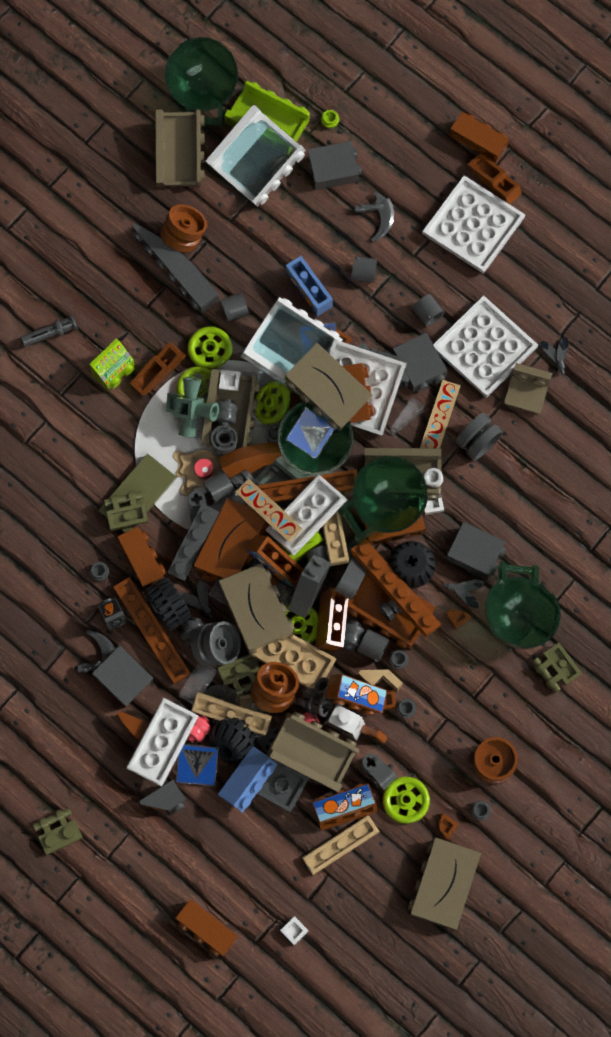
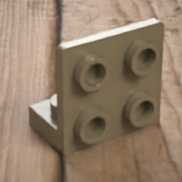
[504,363,552,414]

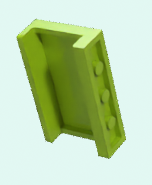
[224,81,310,156]

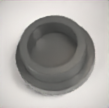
[90,562,109,581]
[389,650,409,669]
[397,699,416,718]
[471,801,491,821]

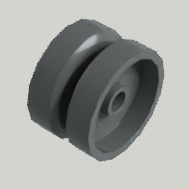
[455,413,504,461]
[191,621,241,667]

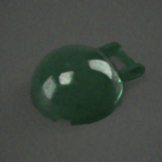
[165,37,238,127]
[278,399,354,476]
[337,456,428,543]
[485,561,561,649]

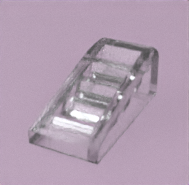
[390,398,424,435]

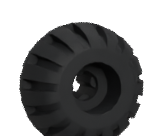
[387,541,436,589]
[208,717,256,764]

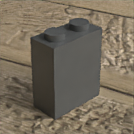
[308,141,361,190]
[393,332,447,393]
[446,522,506,580]
[288,555,331,618]
[92,646,153,707]

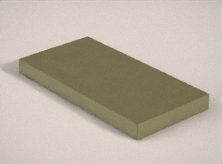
[98,453,177,533]

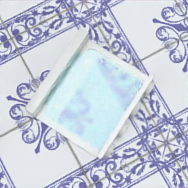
[206,105,306,207]
[240,297,343,395]

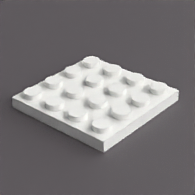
[422,176,525,274]
[433,296,538,398]
[311,339,406,435]

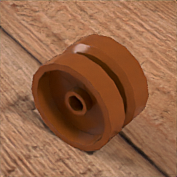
[160,204,207,252]
[251,662,299,713]
[473,737,518,784]

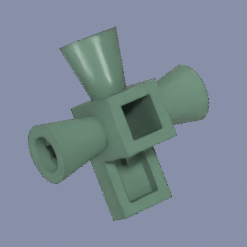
[166,377,219,437]

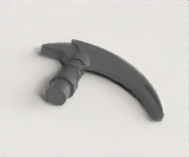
[354,192,394,242]
[77,630,114,673]

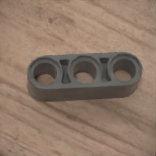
[334,556,367,600]

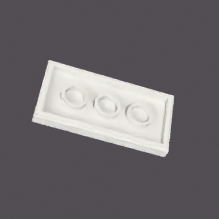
[266,474,347,556]
[127,698,199,787]

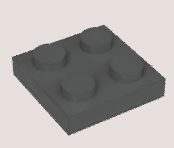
[256,760,309,813]

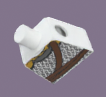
[323,705,365,741]

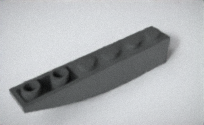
[132,224,219,314]

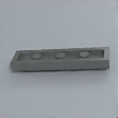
[168,503,219,581]

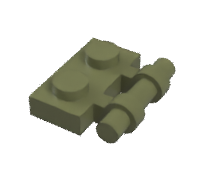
[104,491,149,531]
[532,643,582,693]
[218,654,260,699]
[33,807,83,855]

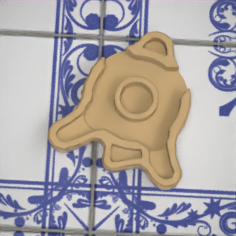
[173,450,223,496]

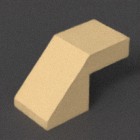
[358,670,403,692]

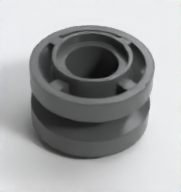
[211,425,238,456]

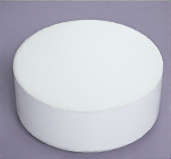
[424,468,443,488]

